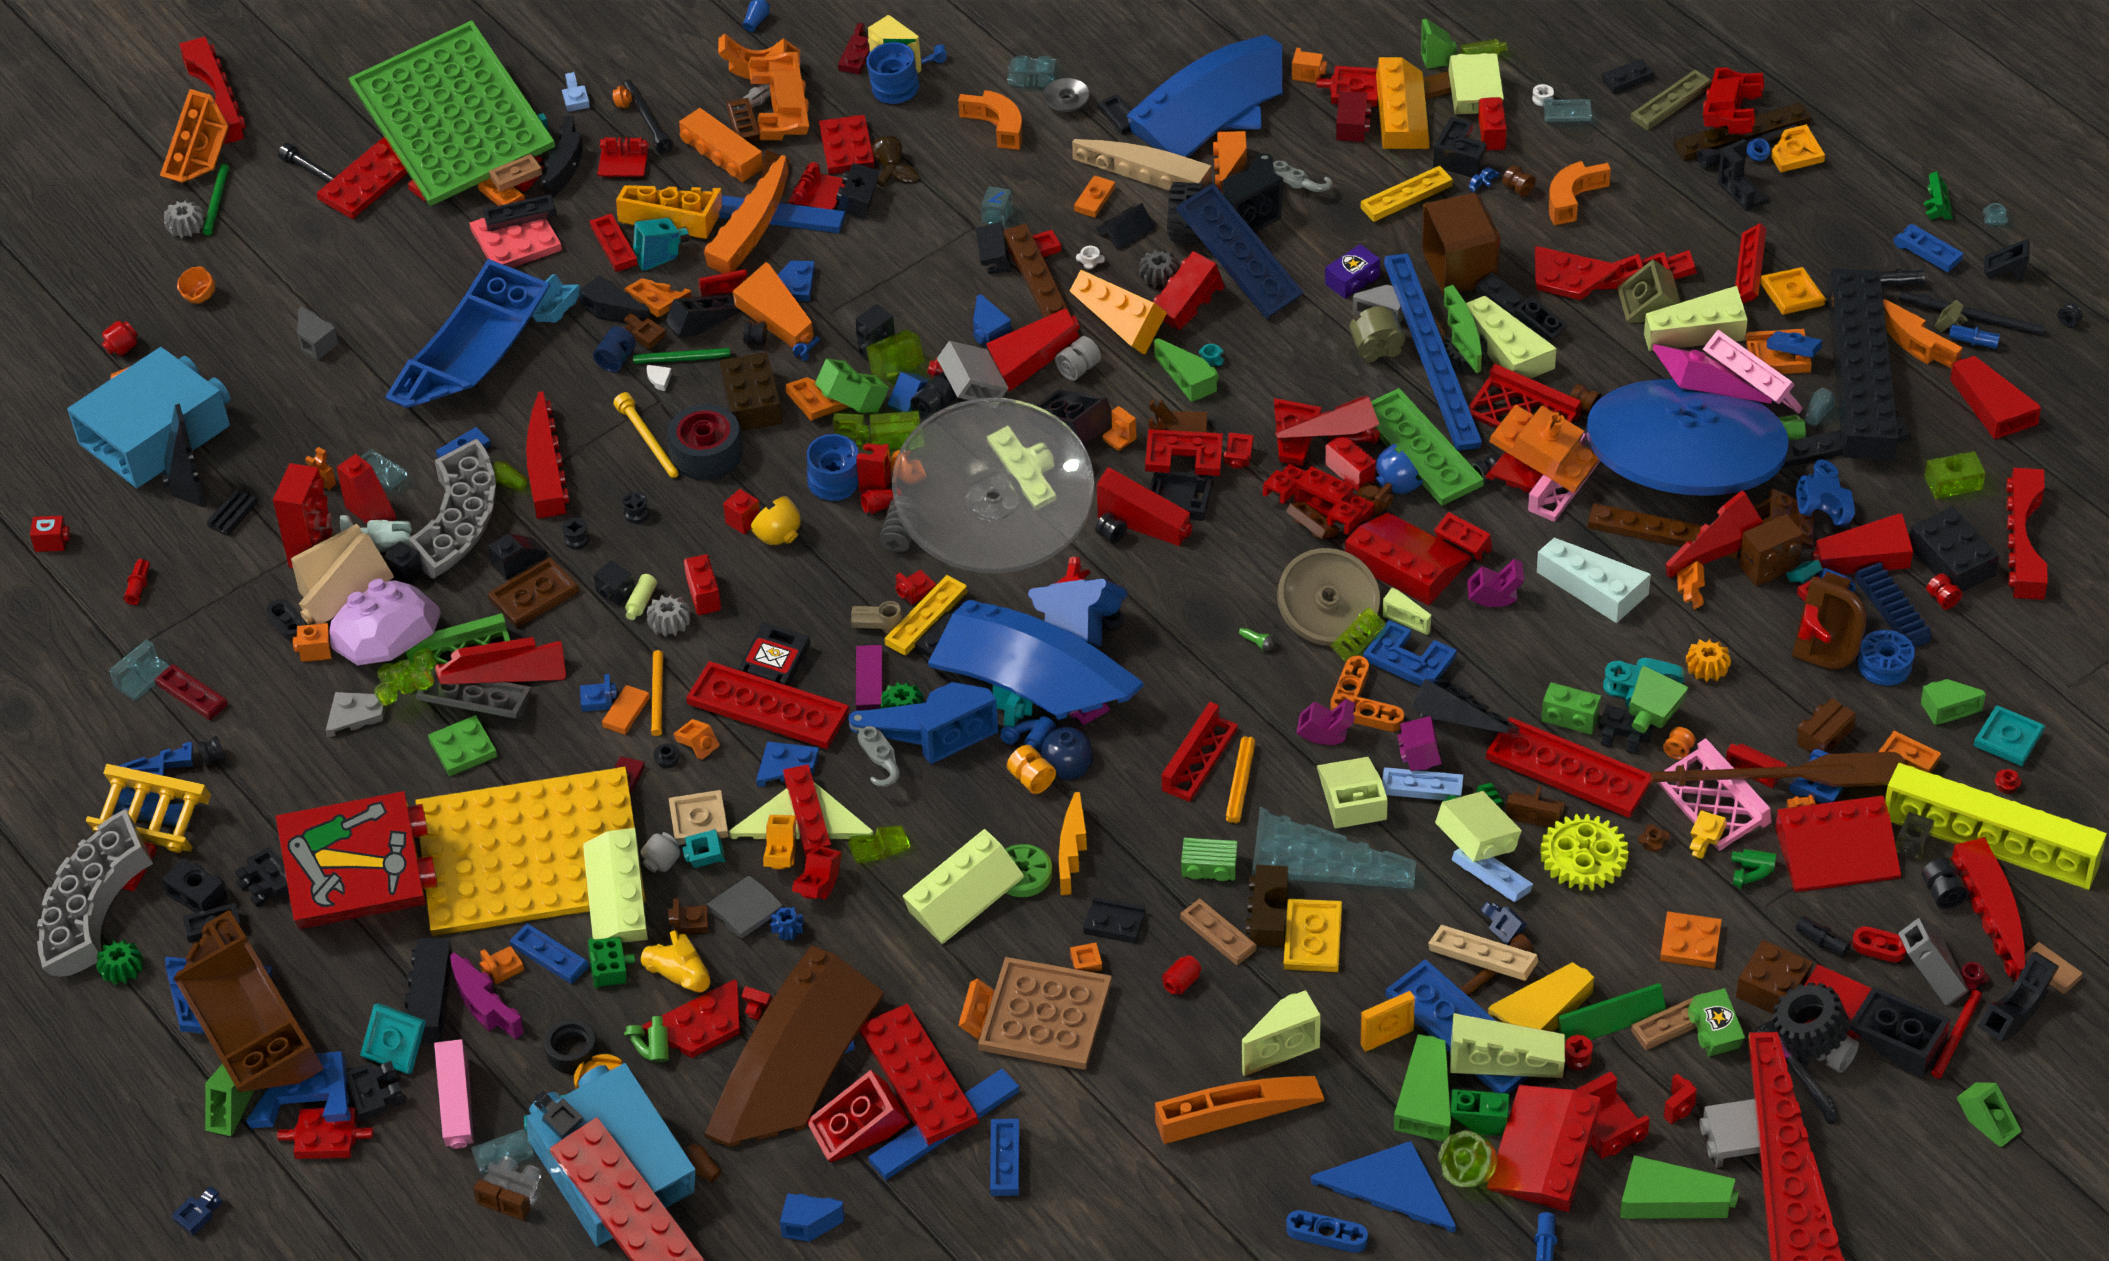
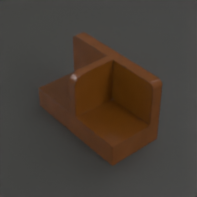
[1506,785,1565,829]

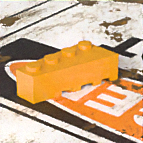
[616,185,722,239]
[1070,270,1167,355]

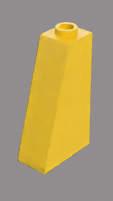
[1488,962,1594,1032]

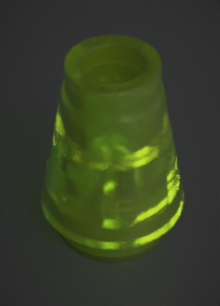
[492,460,528,491]

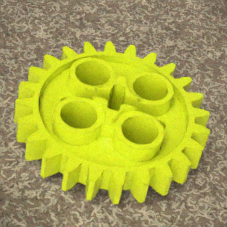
[1540,814,1629,890]

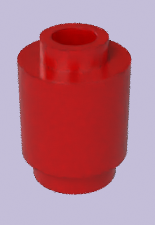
[1162,955,1202,995]

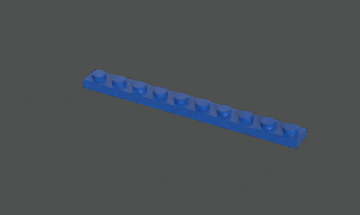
[1384,253,1482,451]

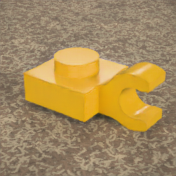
[1690,811,1727,859]

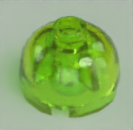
[1438,1130,1497,1188]

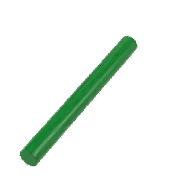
[203,164,229,235]
[633,348,731,364]

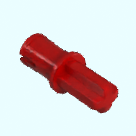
[123,558,150,605]

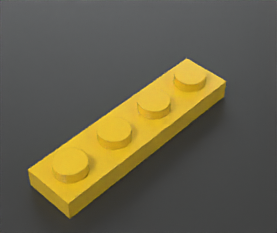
[1361,166,1453,222]
[885,575,968,656]

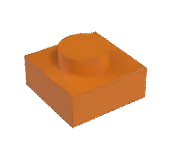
[1070,943,1102,972]

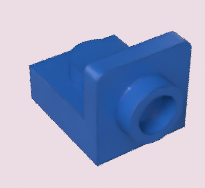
[580,674,617,712]

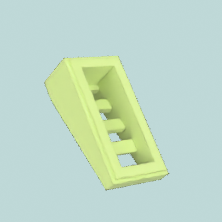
[1383,588,1431,635]

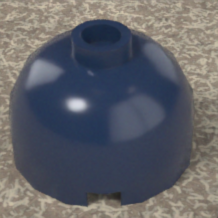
[1041,727,1093,780]

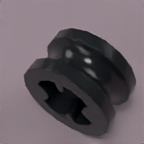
[2057,302,2083,327]

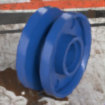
[1857,629,1915,686]

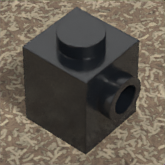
[384,541,423,584]
[593,560,635,606]

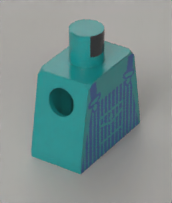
[633,218,689,271]

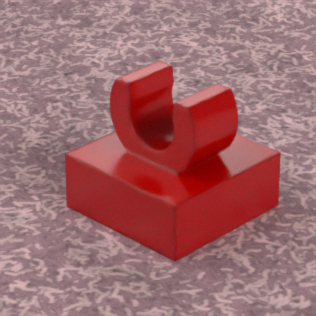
[742,986,773,1021]

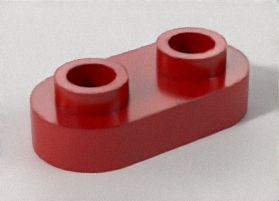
[1852,926,1907,962]

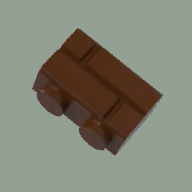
[1797,698,1856,753]

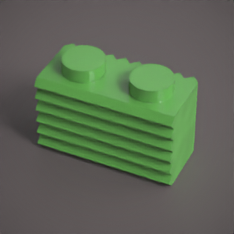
[1181,837,1238,881]

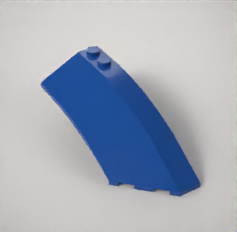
[1127,35,1283,158]
[385,259,551,408]
[928,600,1144,720]

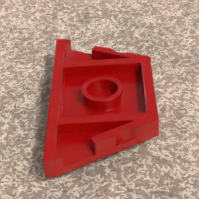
[1535,246,1621,300]
[1486,452,1543,493]
[642,979,740,1058]

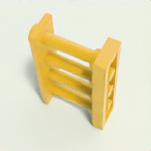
[86,764,211,853]

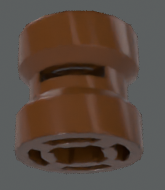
[1502,165,1536,197]
[1570,384,1602,415]

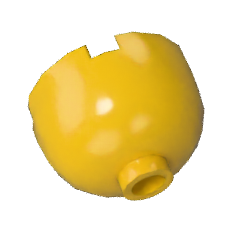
[751,496,801,545]

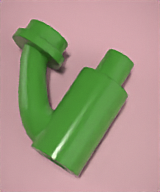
[624,1016,669,1063]

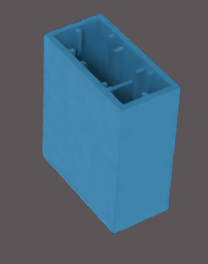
[67,347,230,489]
[527,1063,695,1247]

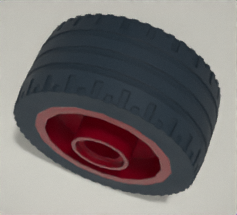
[667,404,743,480]

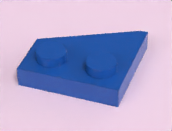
[756,741,819,787]

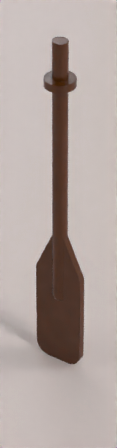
[1650,752,1905,787]

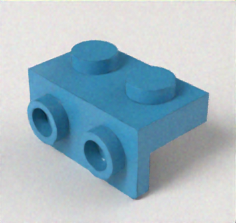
[532,274,581,323]

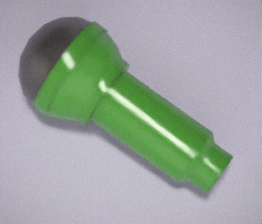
[1239,628,1275,651]

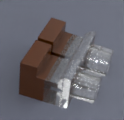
[473,1156,541,1221]

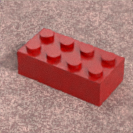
[273,463,335,568]

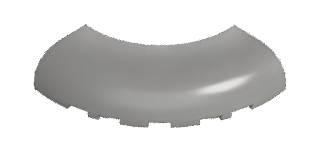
[408,439,496,579]
[37,809,153,977]

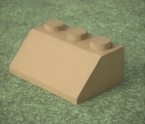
[291,524,362,597]

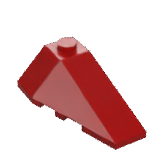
[1665,490,1763,578]

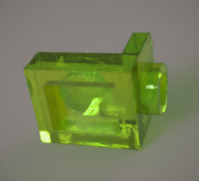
[833,413,869,449]

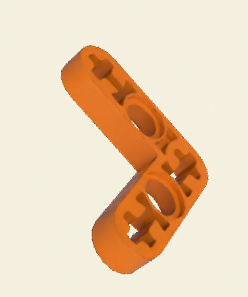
[1330,656,1404,732]

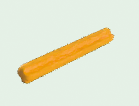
[1226,736,1255,823]

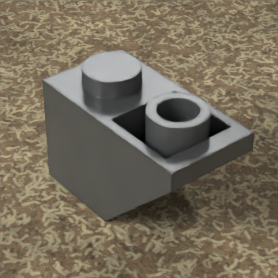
[297,306,339,361]

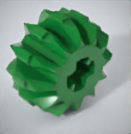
[881,681,925,709]
[96,939,143,985]

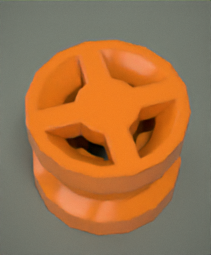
[1663,727,1696,760]

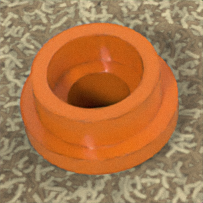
[613,85,632,109]

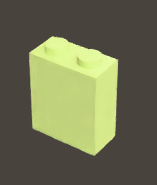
[1448,53,1504,114]
[1435,791,1522,862]

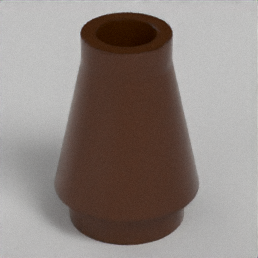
[684,1143,722,1183]

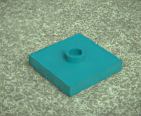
[1973,705,2045,766]
[360,1003,426,1074]

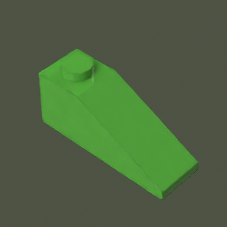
[1154,338,1219,402]

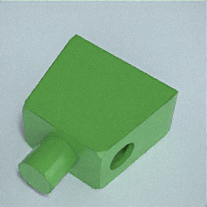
[1628,666,1688,733]

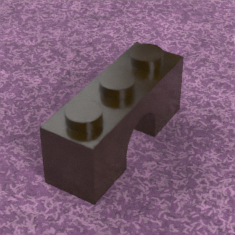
[1246,864,1288,947]

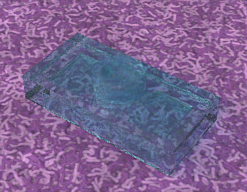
[1543,99,1592,122]
[361,449,407,491]

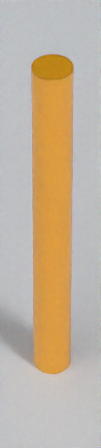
[651,650,663,736]

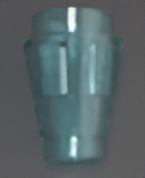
[1804,388,1835,426]

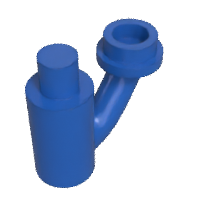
[1000,717,1056,751]

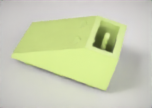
[1317,757,1388,829]

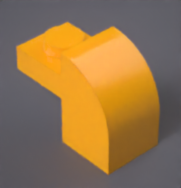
[763,815,796,870]

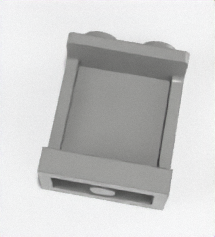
[1699,1099,1760,1168]

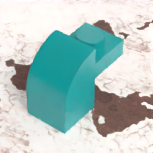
[993,685,1033,728]

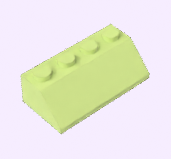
[583,828,648,943]
[903,829,1024,945]

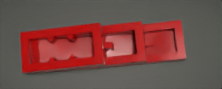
[1599,250,1697,290]

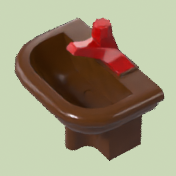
[1792,571,1867,670]

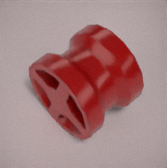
[1565,1035,1593,1070]

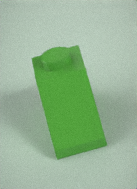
[1421,19,1457,69]
[1921,679,1985,726]
[1956,1082,2021,1147]

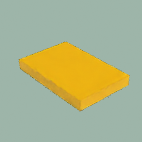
[1284,899,1342,972]

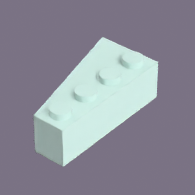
[1537,538,1651,623]

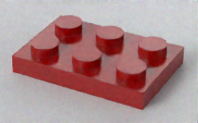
[819,115,875,175]

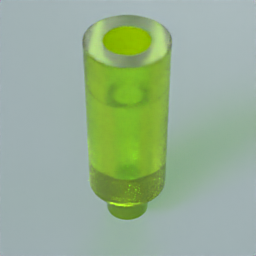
[1460,39,1507,56]

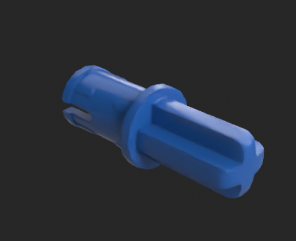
[1949,325,2000,349]
[1534,1212,1557,1261]

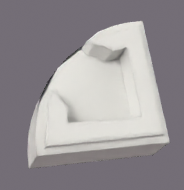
[647,365,672,391]

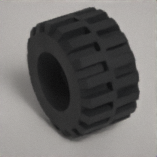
[1167,182,1204,243]
[1772,982,1850,1059]

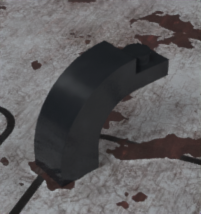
[1978,952,2059,1041]

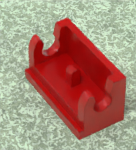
[856,444,892,493]
[1434,512,1493,562]

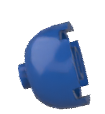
[1375,444,1423,495]

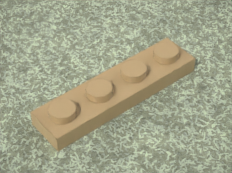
[1428,925,1538,981]

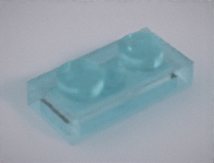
[471,1129,534,1175]

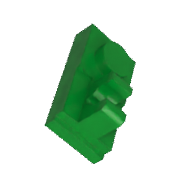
[1924,171,1953,220]

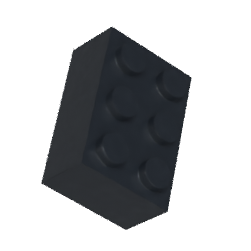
[1910,507,1999,592]

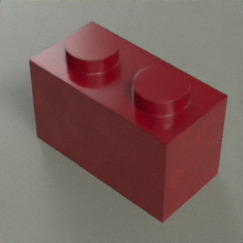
[1336,91,1372,142]

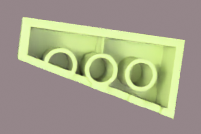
[1644,286,1747,351]
[1466,296,1556,379]
[1450,1013,1565,1078]

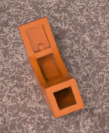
[718,34,800,79]
[958,90,1023,150]
[1549,161,1611,225]

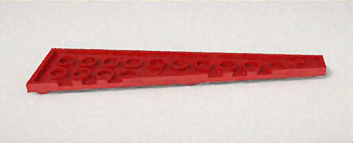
[1748,1032,1845,1261]

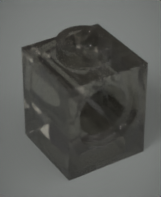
[1896,812,1935,860]

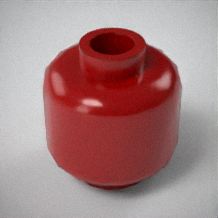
[102,321,139,356]

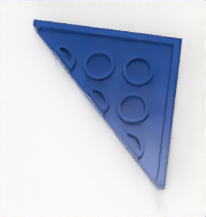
[1311,1141,1456,1232]

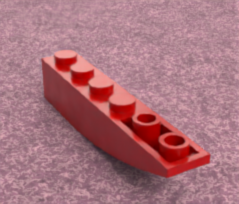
[526,391,569,519]
[1950,837,2025,982]

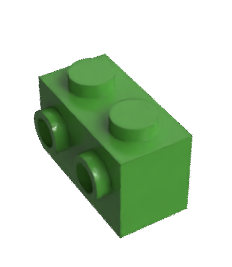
[1541,682,1601,735]

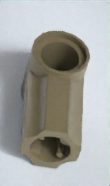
[851,601,903,634]

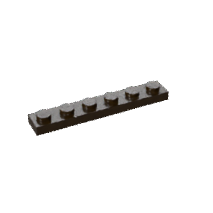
[1674,102,1811,162]

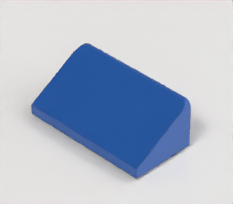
[1221,106,1261,130]

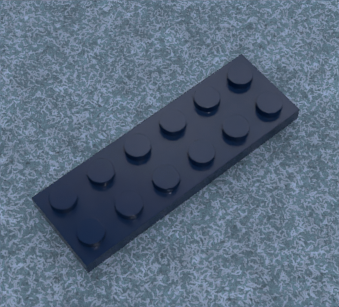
[1176,183,1304,320]

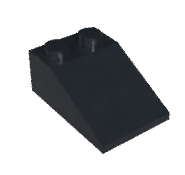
[1025,390,1112,448]
[1849,986,1950,1078]

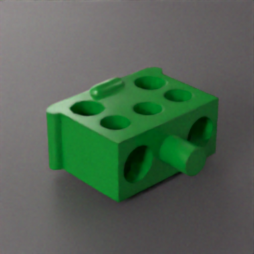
[588,937,635,989]

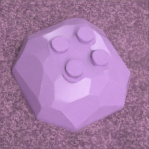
[330,579,441,665]

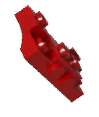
[1703,67,1765,135]
[1262,464,1374,535]

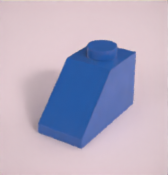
[973,294,1012,349]

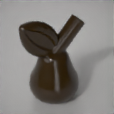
[872,135,920,187]

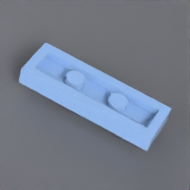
[1382,767,1463,800]
[1452,848,1533,902]

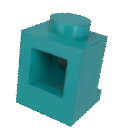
[683,829,726,868]

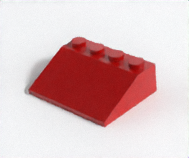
[1345,512,1472,606]
[1775,796,1901,892]
[1487,1085,1601,1212]

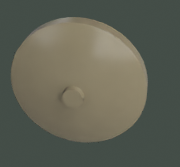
[1277,548,1380,646]

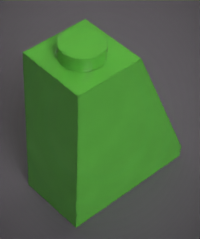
[205,1064,254,1136]

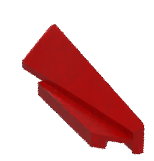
[435,637,566,684]

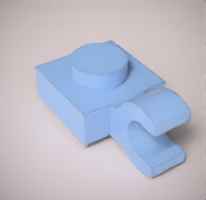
[562,72,590,112]

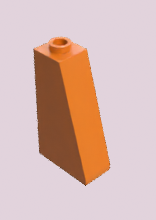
[733,262,814,348]

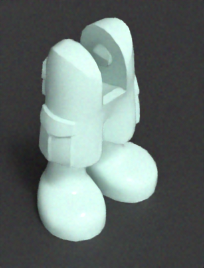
[340,515,412,552]

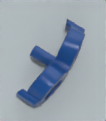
[1469,167,1500,193]

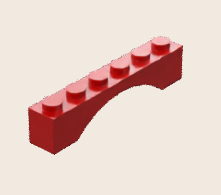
[179,37,246,145]
[2006,468,2048,600]

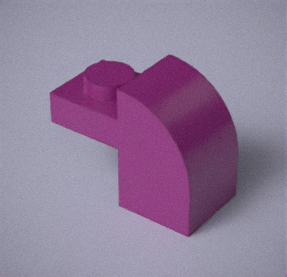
[1467,559,1524,607]
[1296,698,1355,745]

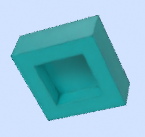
[1786,560,1823,584]

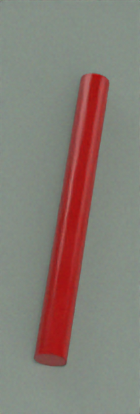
[1931,990,1982,1079]

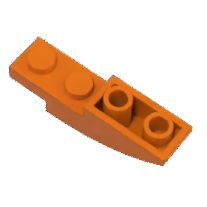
[1883,299,1962,369]

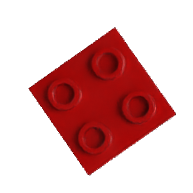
[597,137,649,177]
[788,162,845,210]

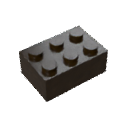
[719,352,782,431]

